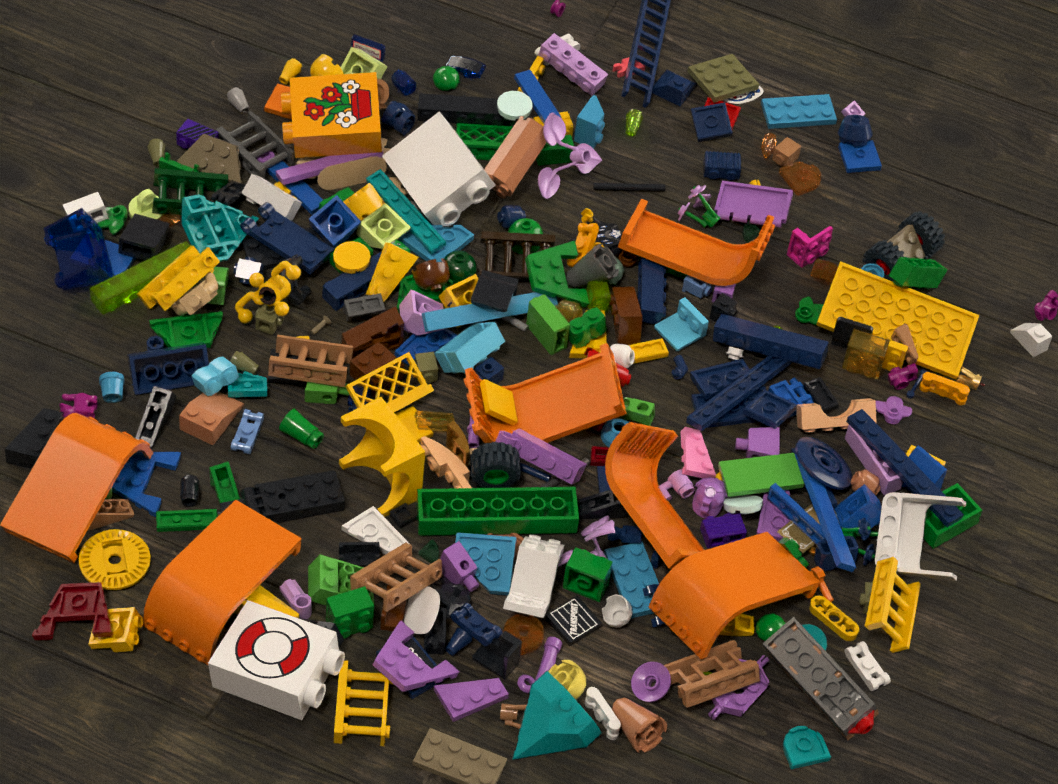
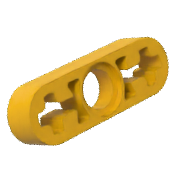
[809,596,859,641]

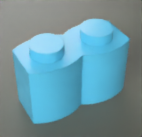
[192,357,239,396]

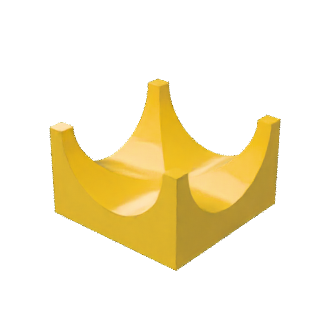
[339,397,425,517]

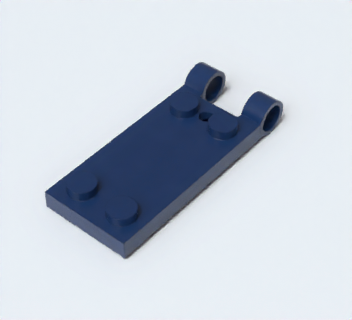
[240,202,334,275]

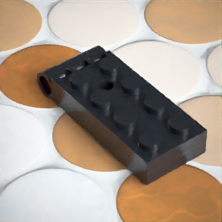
[240,470,345,523]

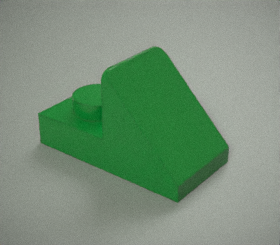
[209,461,240,504]

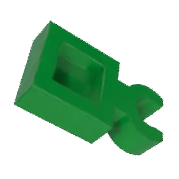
[779,538,809,568]

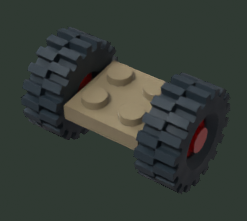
[862,211,945,282]

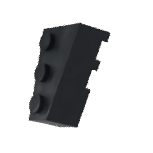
[5,408,63,469]

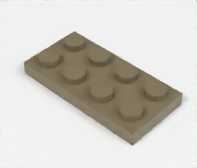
[413,728,507,784]

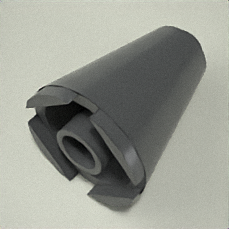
[566,244,619,288]

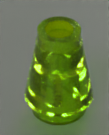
[626,109,643,136]

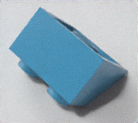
[574,95,605,149]

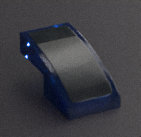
[445,55,486,78]

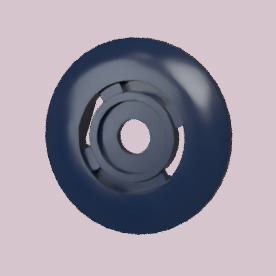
[795,437,852,490]

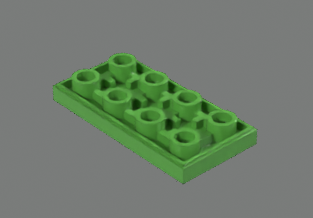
[718,453,804,497]

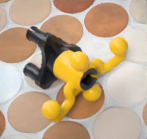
[235,254,311,324]

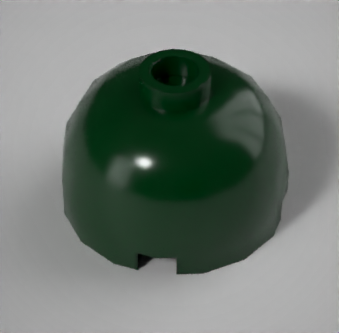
[444,250,477,285]

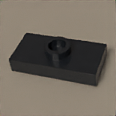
[804,377,839,413]

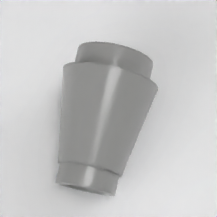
[227,87,250,114]

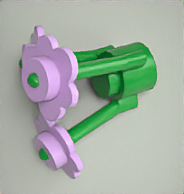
[678,185,721,228]

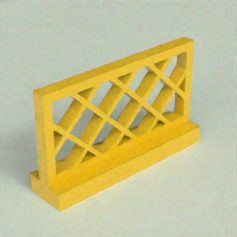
[345,352,434,413]

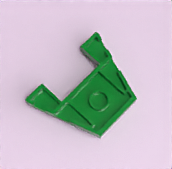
[525,241,589,307]

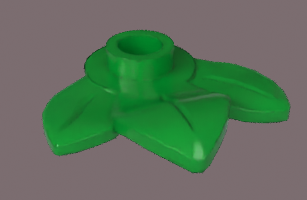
[95,205,128,235]
[795,297,824,325]

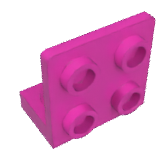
[787,226,833,268]

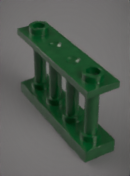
[152,168,228,215]

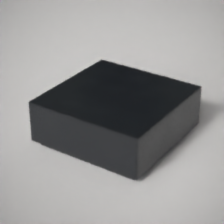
[389,503,417,529]

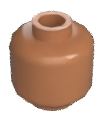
[851,469,881,495]

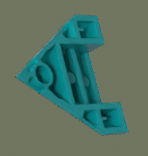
[182,195,259,262]
[512,671,602,759]

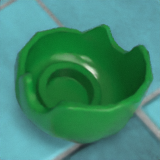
[433,66,460,91]
[755,614,786,641]

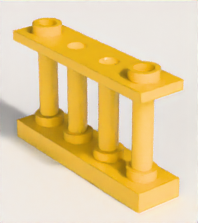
[137,246,220,311]
[865,557,921,653]
[334,661,393,746]

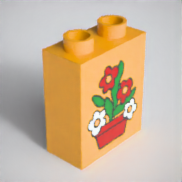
[281,72,382,158]

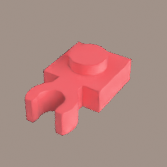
[612,57,645,78]

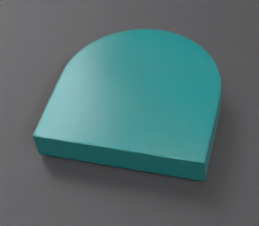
[783,726,831,769]

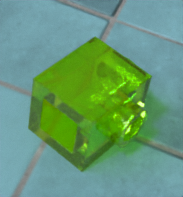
[586,281,611,311]

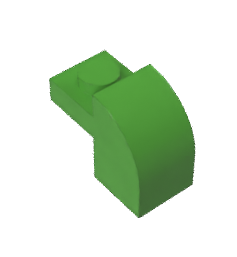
[208,266,230,305]

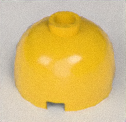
[310,54,344,76]

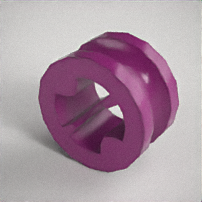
[550,0,566,17]

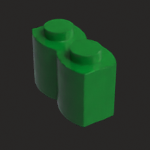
[568,307,607,348]

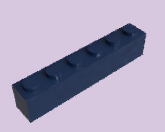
[713,314,829,369]

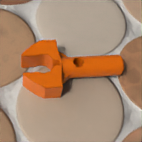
[810,566,833,602]

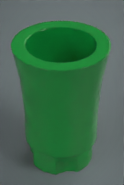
[279,409,324,449]

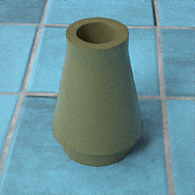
[147,139,165,167]
[230,351,260,375]

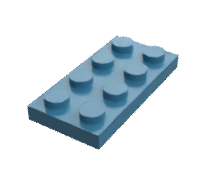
[761,94,837,129]
[604,542,659,618]

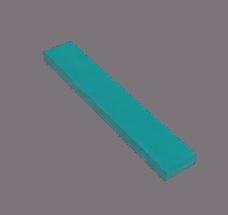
[366,169,446,255]

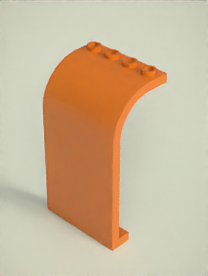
[618,199,775,286]
[464,343,627,443]
[0,413,153,563]
[605,422,704,569]
[143,500,302,665]
[648,532,820,659]

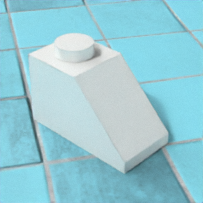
[1010,323,1052,357]

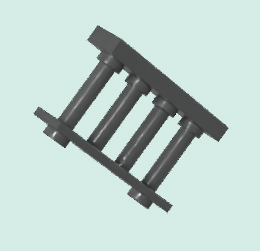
[216,111,295,179]

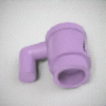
[659,469,695,501]

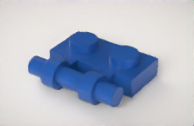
[768,378,814,418]

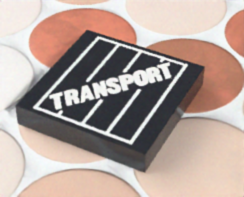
[545,595,602,646]

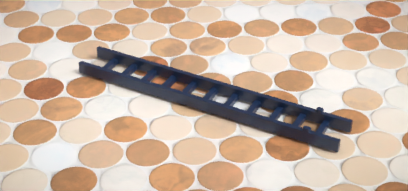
[621,0,671,108]

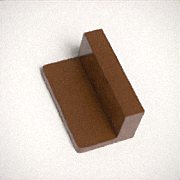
[380,585,407,631]

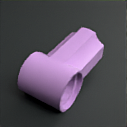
[280,579,312,619]

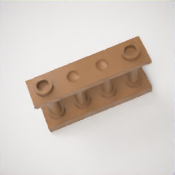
[268,335,353,387]
[350,542,442,612]

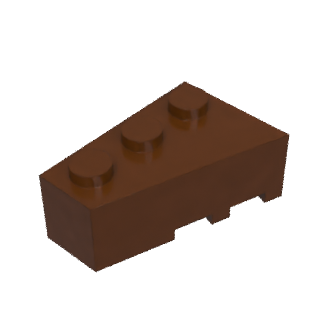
[608,287,642,345]
[341,306,404,359]

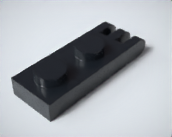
[211,180,245,206]

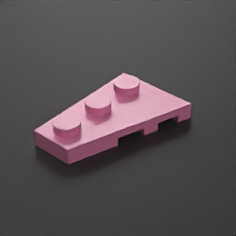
[681,427,716,478]

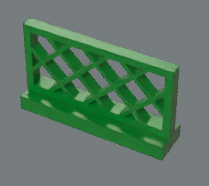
[456,123,513,160]

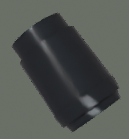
[180,475,200,507]

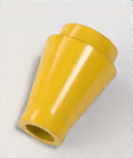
[279,58,302,85]

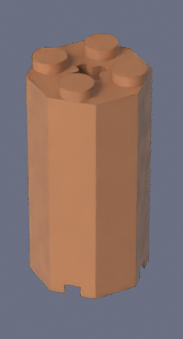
[484,116,547,199]

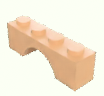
[796,398,877,432]

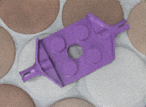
[708,655,769,720]

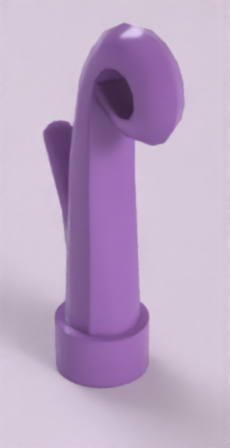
[517,637,562,693]

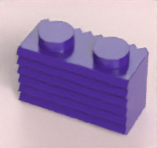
[700,513,747,549]

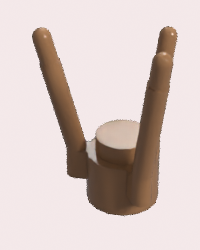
[500,703,527,729]

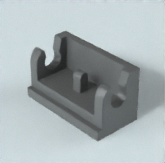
[343,293,385,322]

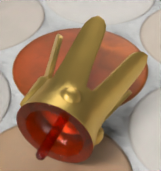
[957,366,985,390]

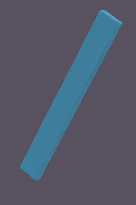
[421,292,558,332]

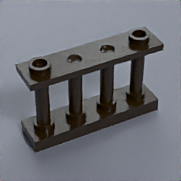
[479,231,555,281]

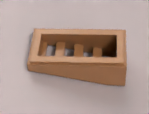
[891,324,919,365]

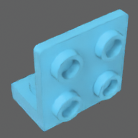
[654,297,709,351]

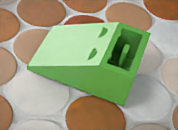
[308,554,374,605]

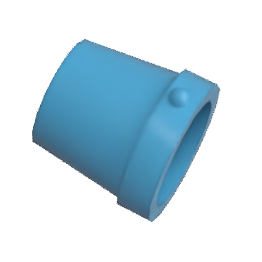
[99,372,125,403]

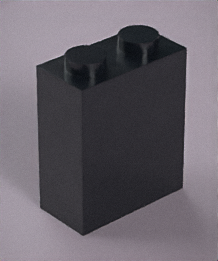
[118,213,170,263]

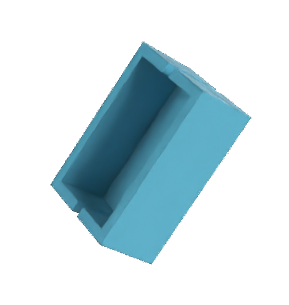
[434,322,505,374]

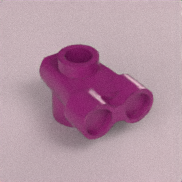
[1034,290,1058,321]
[888,363,918,390]

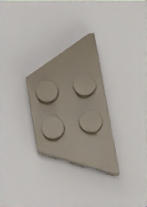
[177,134,243,184]

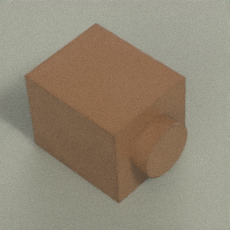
[772,137,801,169]

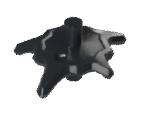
[436,576,472,619]

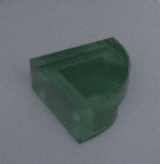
[743,220,760,243]
[419,539,439,564]

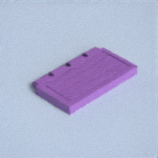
[714,181,793,228]

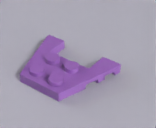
[373,621,459,692]

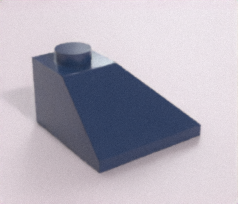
[652,70,697,106]

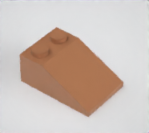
[179,391,244,445]

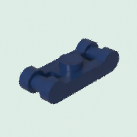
[451,603,503,646]

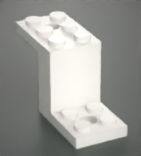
[503,535,564,618]

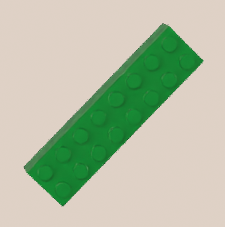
[416,487,579,535]

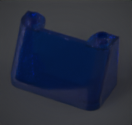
[44,208,114,290]

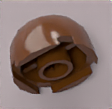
[411,258,450,292]

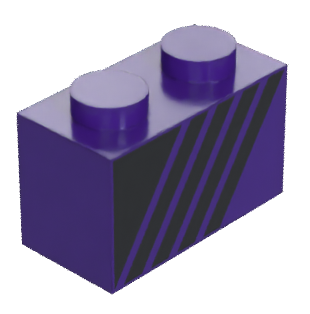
[176,119,219,149]

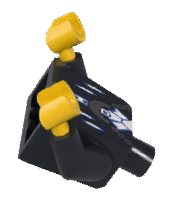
[581,208,622,257]

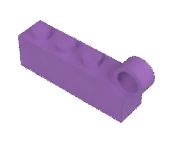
[495,428,587,485]

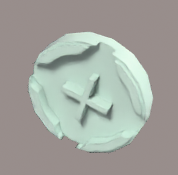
[497,91,532,120]
[724,495,763,514]

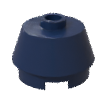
[838,115,873,147]

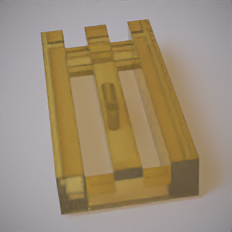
[414,411,454,431]

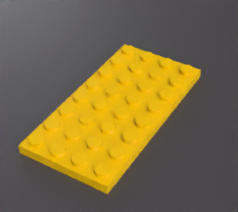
[816,261,979,380]

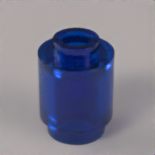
[391,70,416,95]

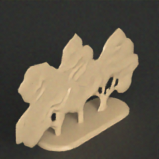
[296,138,391,190]

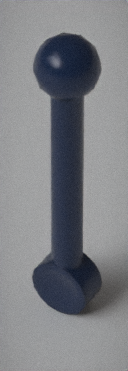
[906,369,927,399]

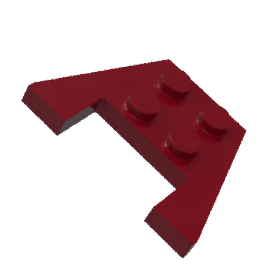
[32,582,113,640]

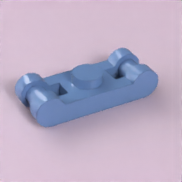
[231,409,264,454]

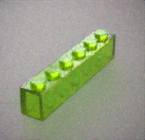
[90,241,190,315]

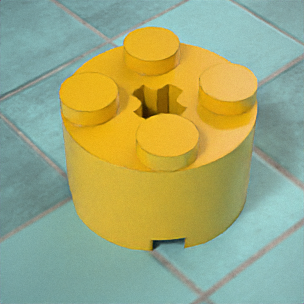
[343,183,385,221]

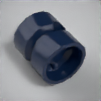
[382,103,415,135]

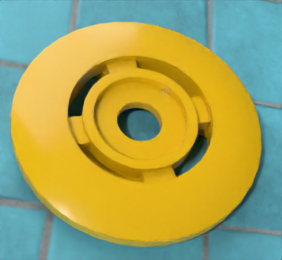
[79,529,151,590]

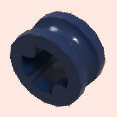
[147,336,164,351]

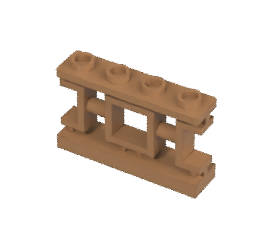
[664,640,760,708]

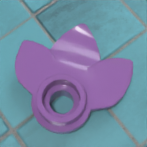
[876,396,912,424]

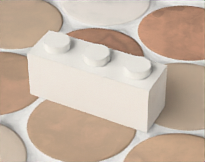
[242,174,302,221]

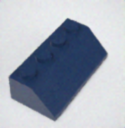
[127,342,209,395]

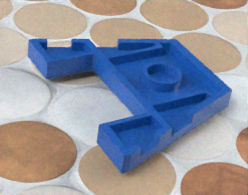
[112,452,181,517]

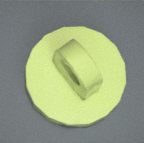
[129,189,164,220]

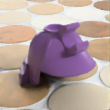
[692,477,729,518]

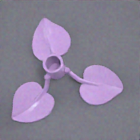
[538,112,602,199]
[558,516,615,567]

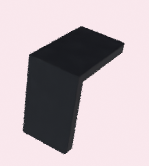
[472,631,522,680]

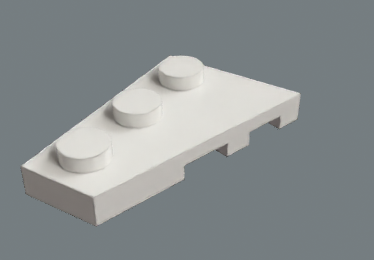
[342,506,408,554]

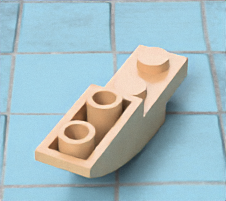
[421,436,472,488]

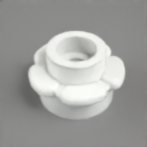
[726,347,744,360]

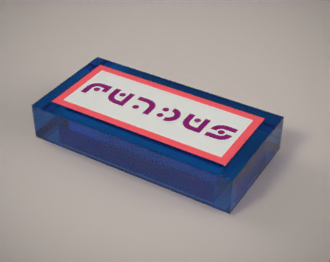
[351,34,386,62]

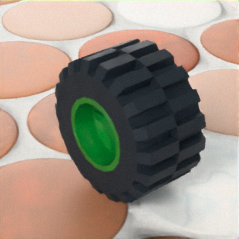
[470,442,521,488]

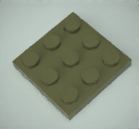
[688,54,759,103]

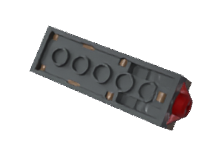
[763,617,879,740]

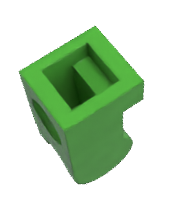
[620,397,655,426]

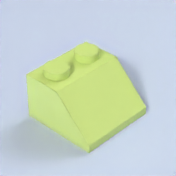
[340,47,388,79]
[357,203,411,249]

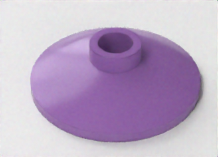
[631,662,671,702]

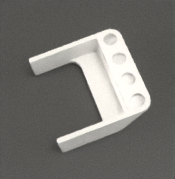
[875,492,966,581]

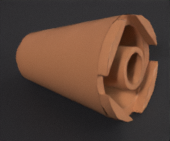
[612,698,667,753]

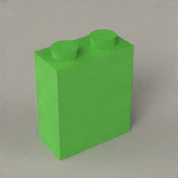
[526,294,570,355]

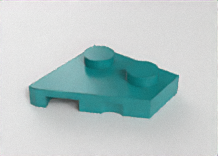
[228,371,267,397]

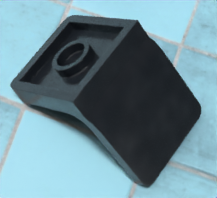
[471,270,519,312]
[831,317,874,355]

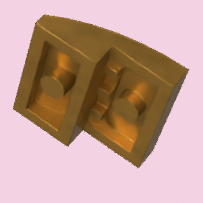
[446,421,470,468]

